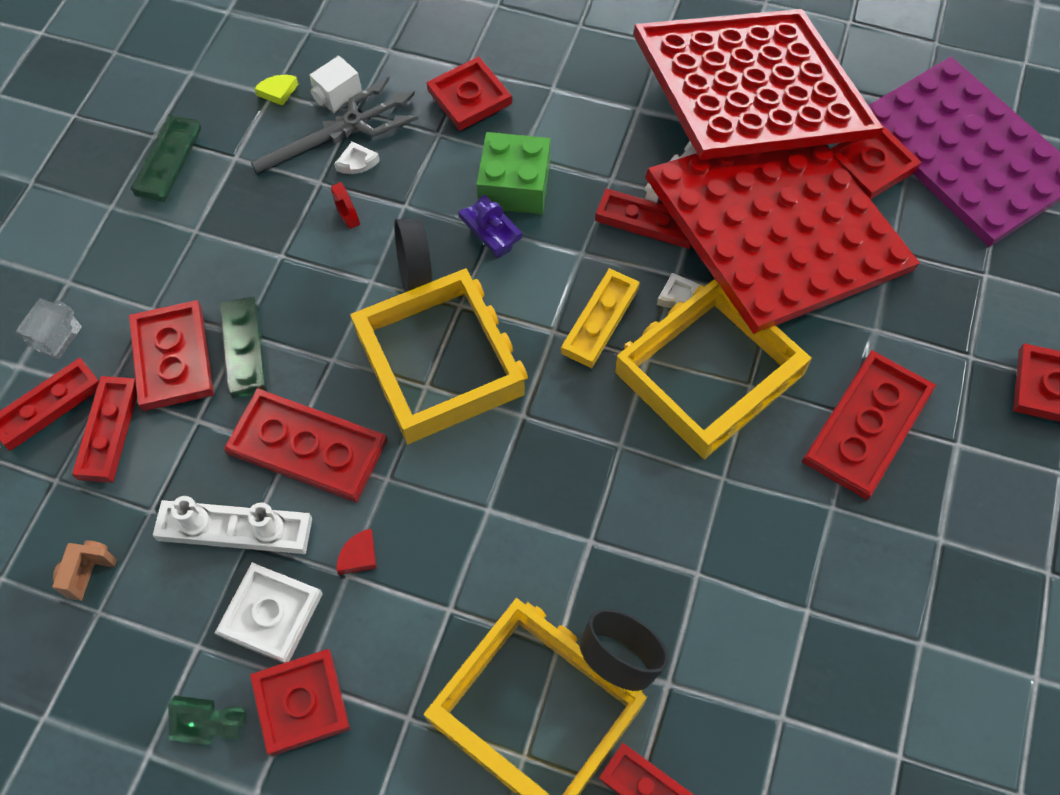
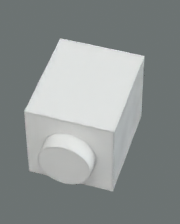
[309,56,362,113]

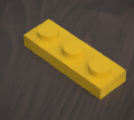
[561,268,640,368]

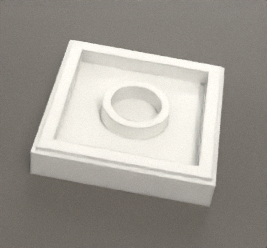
[215,563,323,663]

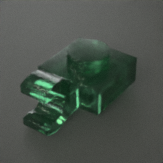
[168,695,246,745]

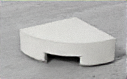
[334,142,380,174]
[657,273,700,308]

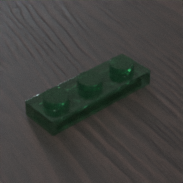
[131,114,202,202]
[220,296,268,398]

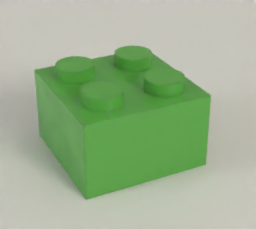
[476,132,551,214]

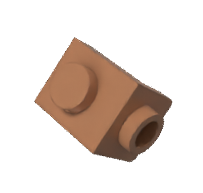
[52,540,117,601]

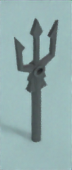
[251,77,419,174]

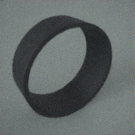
[394,219,432,292]
[580,609,669,691]

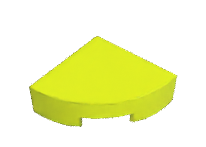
[254,75,299,106]

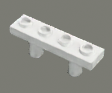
[152,496,313,554]

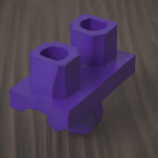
[458,194,522,258]

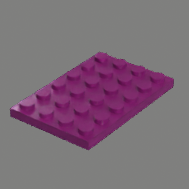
[868,56,1060,248]

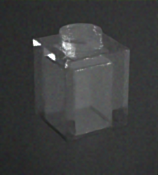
[16,298,82,360]

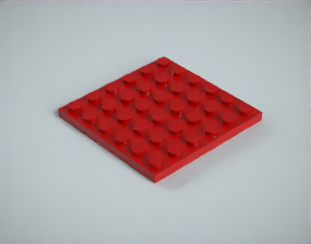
[633,9,883,160]
[645,144,920,334]

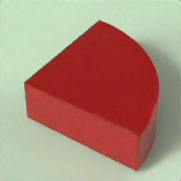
[330,182,361,229]
[337,529,377,575]

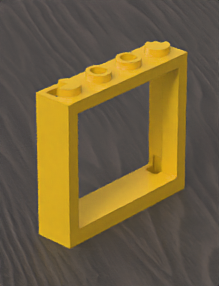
[350,268,528,445]
[615,279,812,460]
[423,598,647,795]

